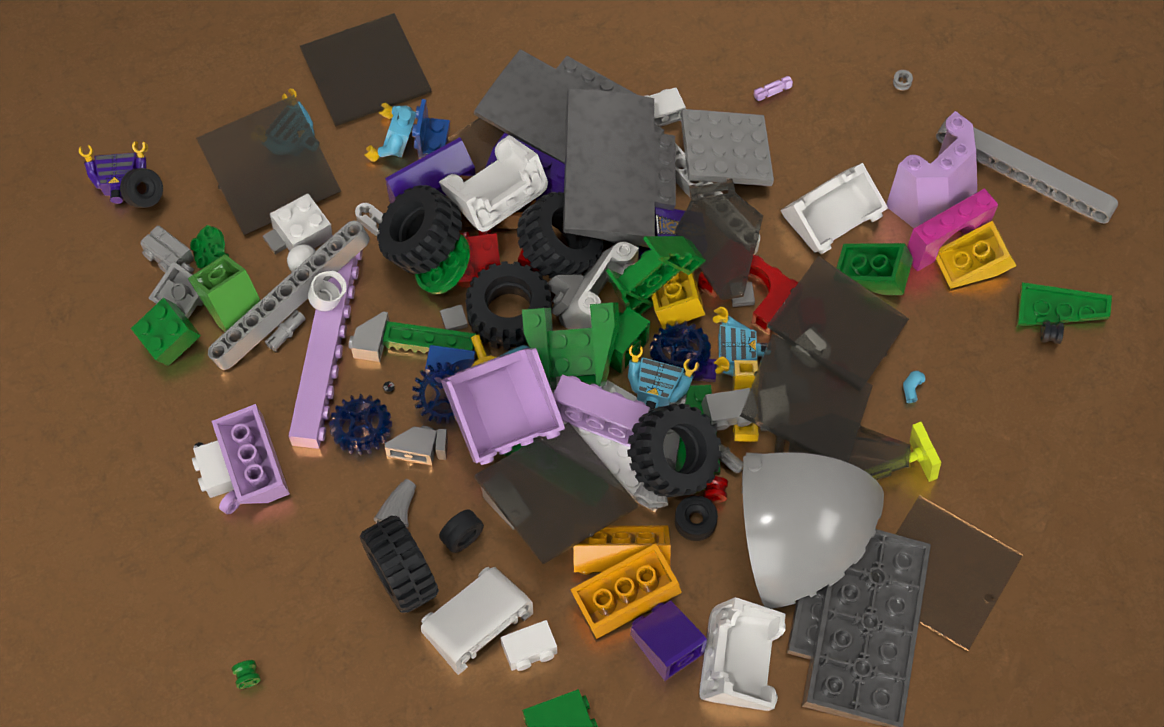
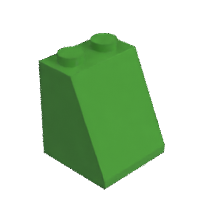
[188,254,261,332]

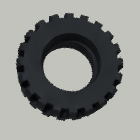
[377,185,462,274]
[517,192,604,279]
[465,261,552,350]
[627,404,722,497]
[360,516,439,613]

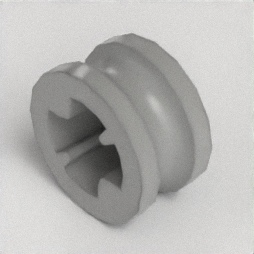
[893,70,913,90]

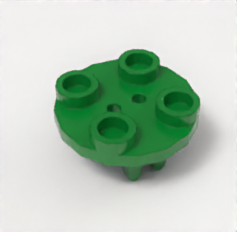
[190,225,229,269]

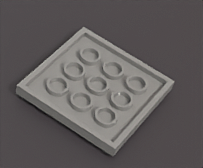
[680,109,774,186]

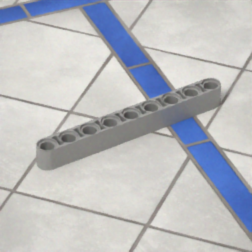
[936,117,1118,224]
[208,220,370,370]

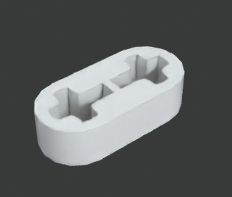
[355,203,383,236]

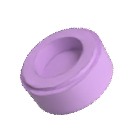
[219,490,240,515]

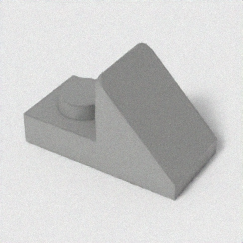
[548,275,585,316]

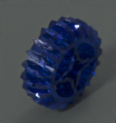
[650,320,711,377]
[412,362,464,424]
[329,393,392,456]

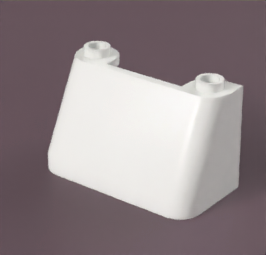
[439,135,548,232]
[780,163,888,254]
[559,242,639,329]
[421,567,533,675]
[699,597,786,711]

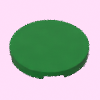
[415,234,470,294]

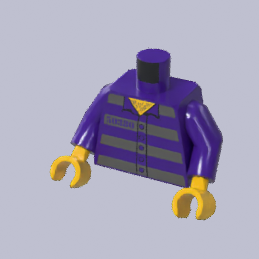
[79,141,148,204]

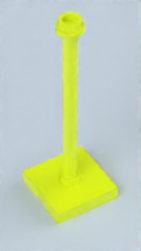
[864,422,941,482]

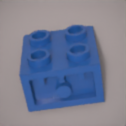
[412,99,450,158]

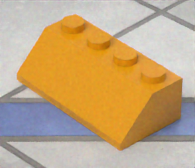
[574,525,671,574]
[570,543,682,639]

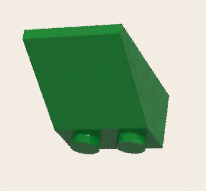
[833,243,913,295]

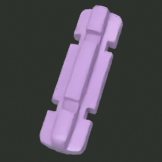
[753,76,793,101]

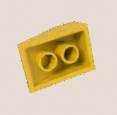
[936,221,1016,289]
[651,271,706,329]

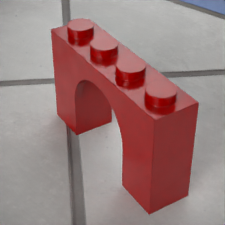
[698,239,803,335]

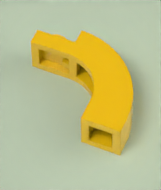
[732,360,759,442]

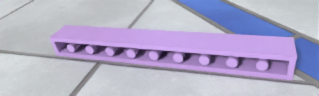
[289,236,363,449]

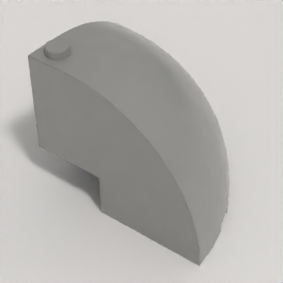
[743,452,884,609]

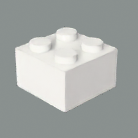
[270,194,333,251]

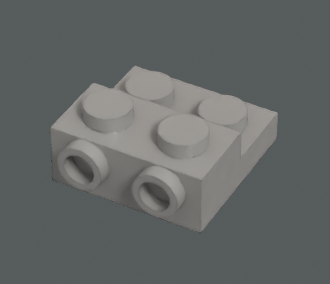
[149,261,204,318]

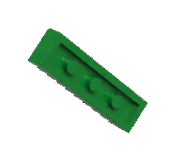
[383,321,476,354]

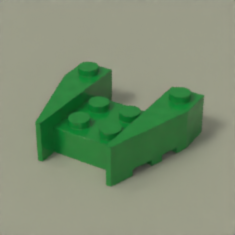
[606,236,706,315]
[522,302,620,390]

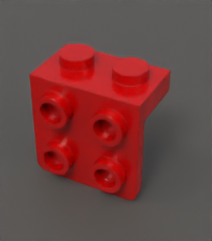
[459,229,501,282]

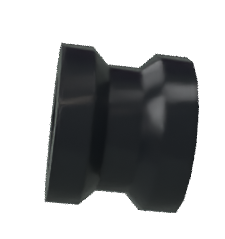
[1040,320,1064,344]

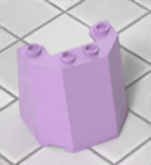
[886,111,977,228]
[441,348,565,465]

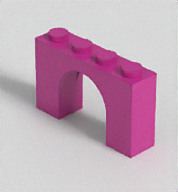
[907,188,998,271]

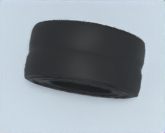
[120,168,163,208]
[674,495,718,541]
[439,509,484,553]

